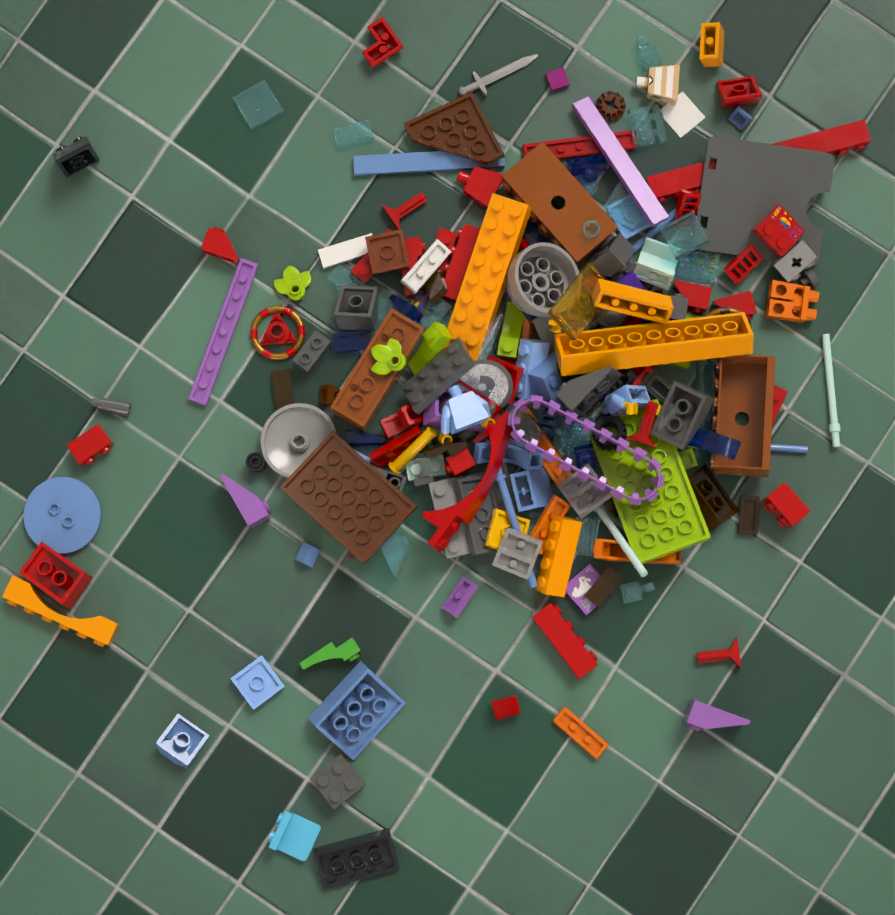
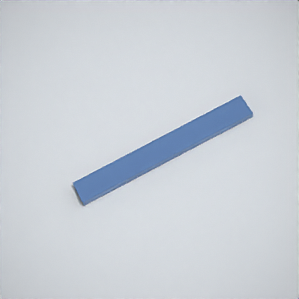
[353,147,505,176]

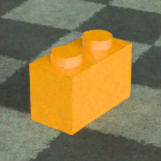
[699,22,725,67]

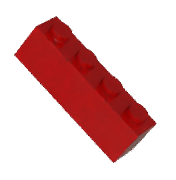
[441,224,480,304]
[532,603,598,679]

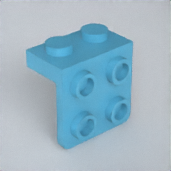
[267,810,321,861]

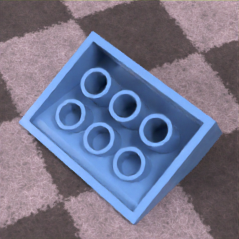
[308,661,406,761]

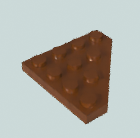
[404,92,505,165]

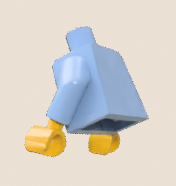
[438,385,495,445]
[602,385,662,416]

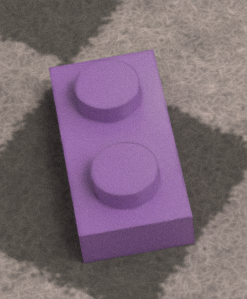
[441,576,479,618]

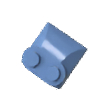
[154,714,210,768]

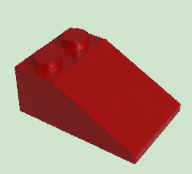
[19,541,93,609]

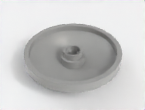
[261,403,337,478]

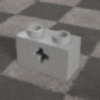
[771,239,817,282]

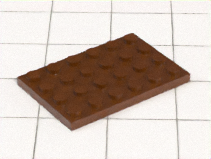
[280,431,417,565]

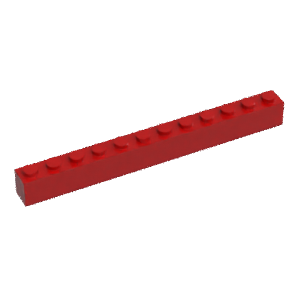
[645,119,871,203]

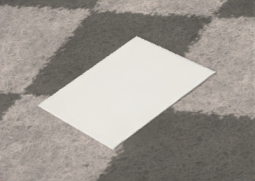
[658,91,705,138]

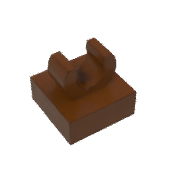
[318,384,340,406]

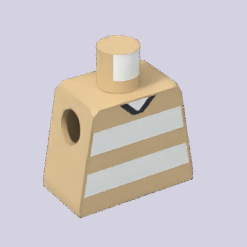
[636,65,680,105]

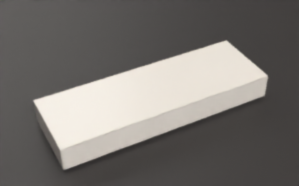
[318,233,372,269]
[400,239,451,294]

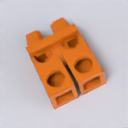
[765,280,819,323]

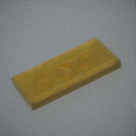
[547,263,605,341]

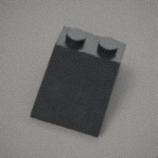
[53,136,100,178]

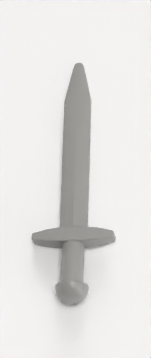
[459,54,538,96]

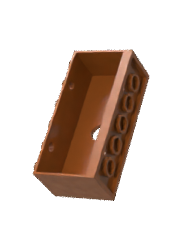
[501,141,618,267]
[330,308,425,433]
[710,355,775,477]

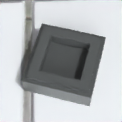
[414,475,434,488]

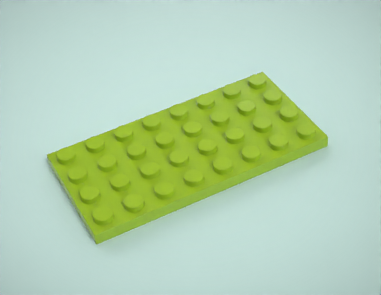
[588,399,711,564]

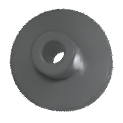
[799,268,820,288]

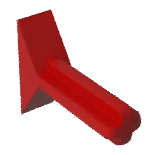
[382,193,427,230]
[625,401,659,447]
[696,637,742,669]

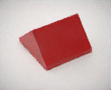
[716,76,762,110]

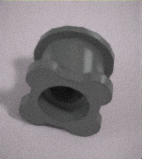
[455,431,478,443]

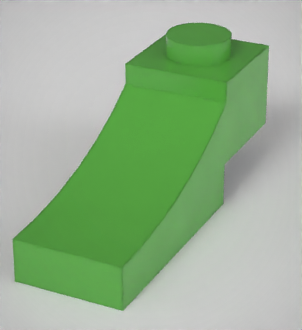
[299,638,361,670]

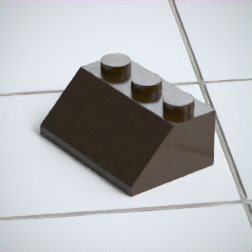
[688,464,739,532]

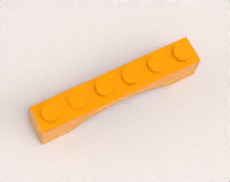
[2,575,120,647]

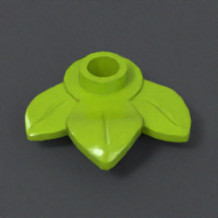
[273,266,311,301]
[371,338,406,375]

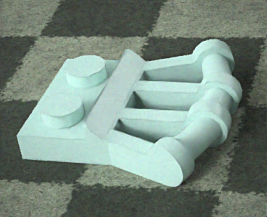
[393,425,446,481]

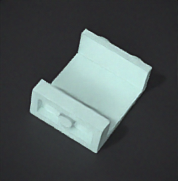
[634,237,682,290]

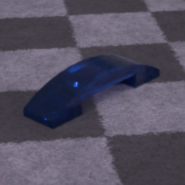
[686,428,741,460]

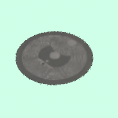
[454,359,513,414]

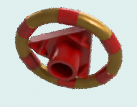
[250,306,306,360]

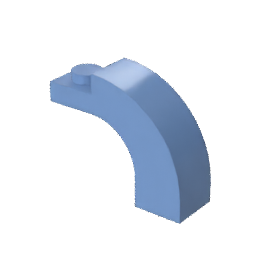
[473,438,543,470]

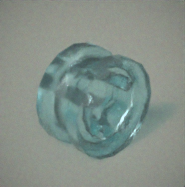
[583,220,600,239]

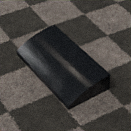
[314,828,400,889]

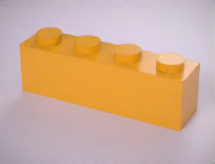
[592,278,674,324]
[535,515,582,597]

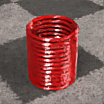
[491,695,521,721]

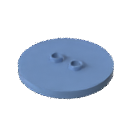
[23,477,102,554]

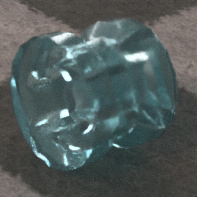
[580,177,597,198]

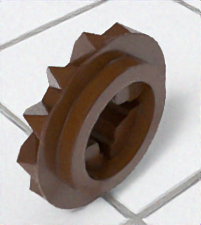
[596,90,626,121]

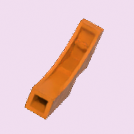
[593,539,682,565]

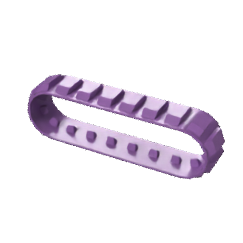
[508,395,665,506]

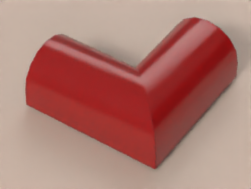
[362,16,404,69]

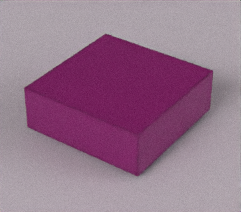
[546,67,570,92]

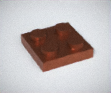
[365,229,410,275]

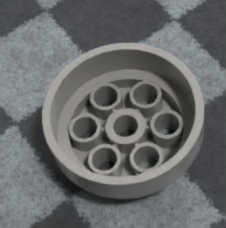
[506,242,581,318]

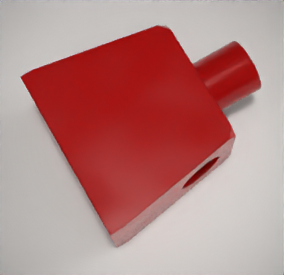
[456,167,503,210]

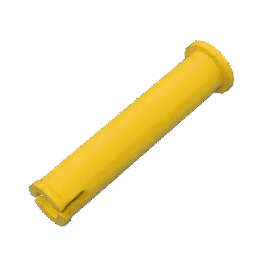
[388,427,437,474]

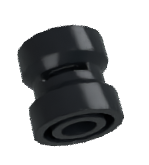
[246,452,266,473]

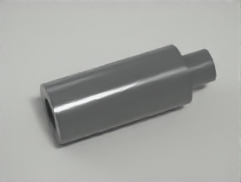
[92,397,131,416]

